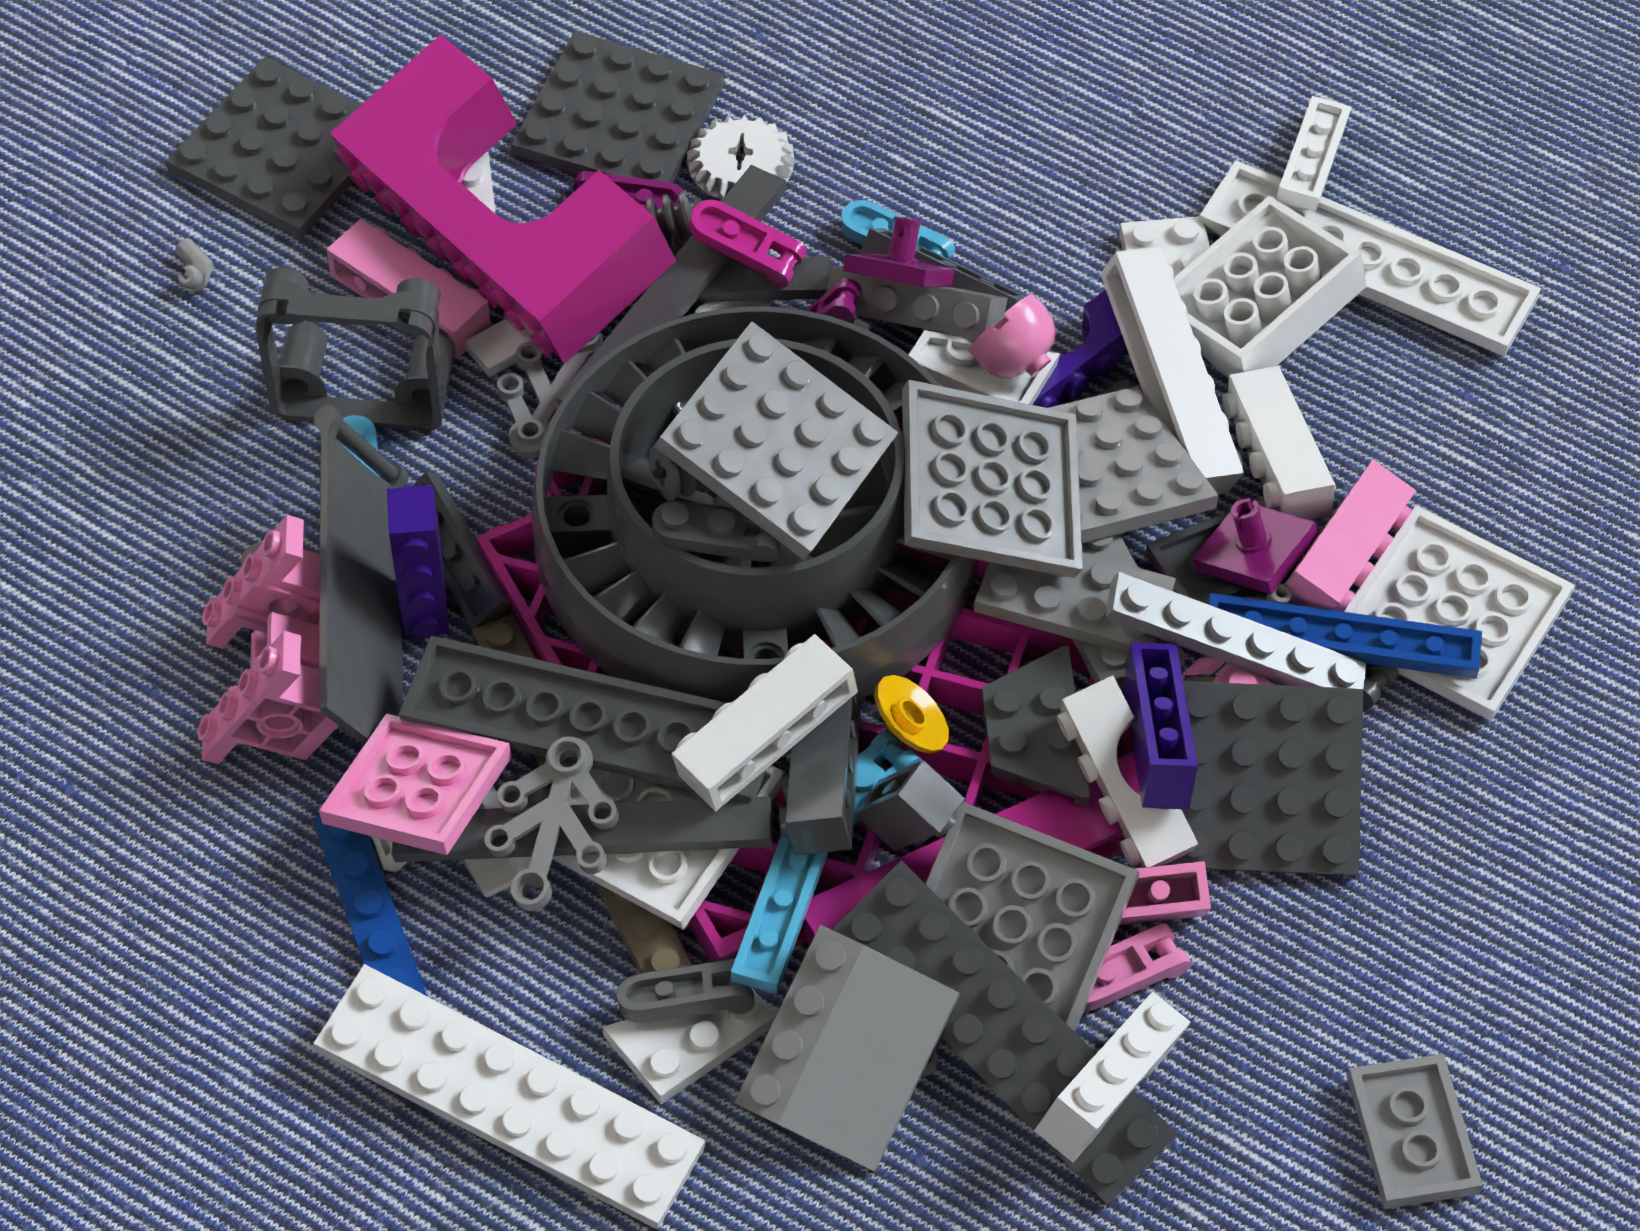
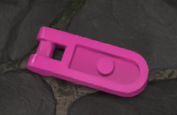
[689,200,807,287]

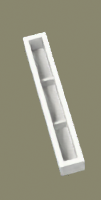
[1100,247,1244,494]

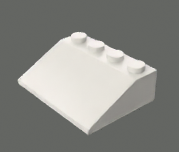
[1174,195,1367,378]

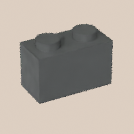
[855,760,964,851]

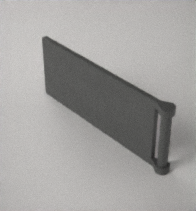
[313,405,409,745]

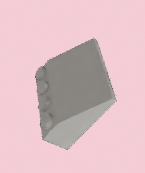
[734,924,960,1172]

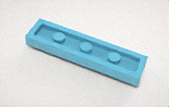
[731,835,829,994]

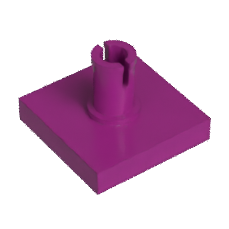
[843,216,955,287]
[1193,498,1318,595]

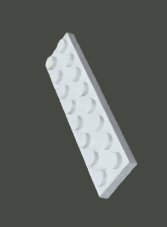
[1199,160,1541,357]
[314,964,706,1230]

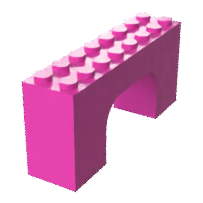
[330,34,676,364]

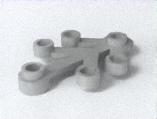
[497,332,604,459]
[484,737,619,911]

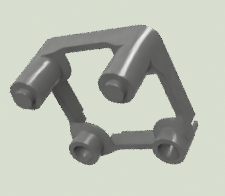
[256,267,455,431]

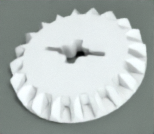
[687,114,794,199]

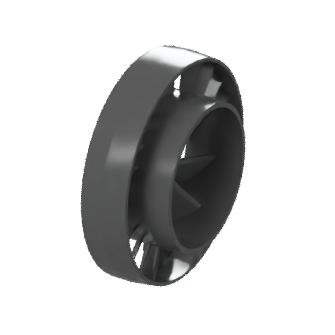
[531,306,979,703]

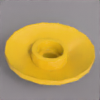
[874,675,949,754]

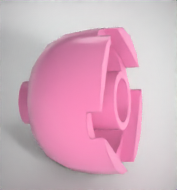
[968,294,1056,379]

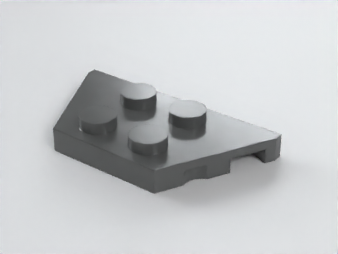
[981,646,1090,807]

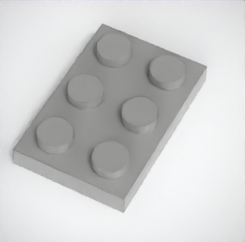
[1347,1054,1483,1209]

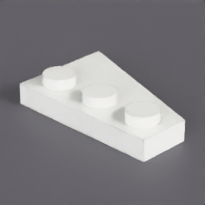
[909,330,1060,405]
[603,987,776,1104]

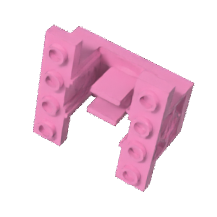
[198,515,339,764]

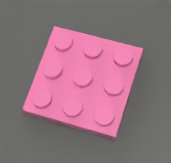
[319,714,512,855]

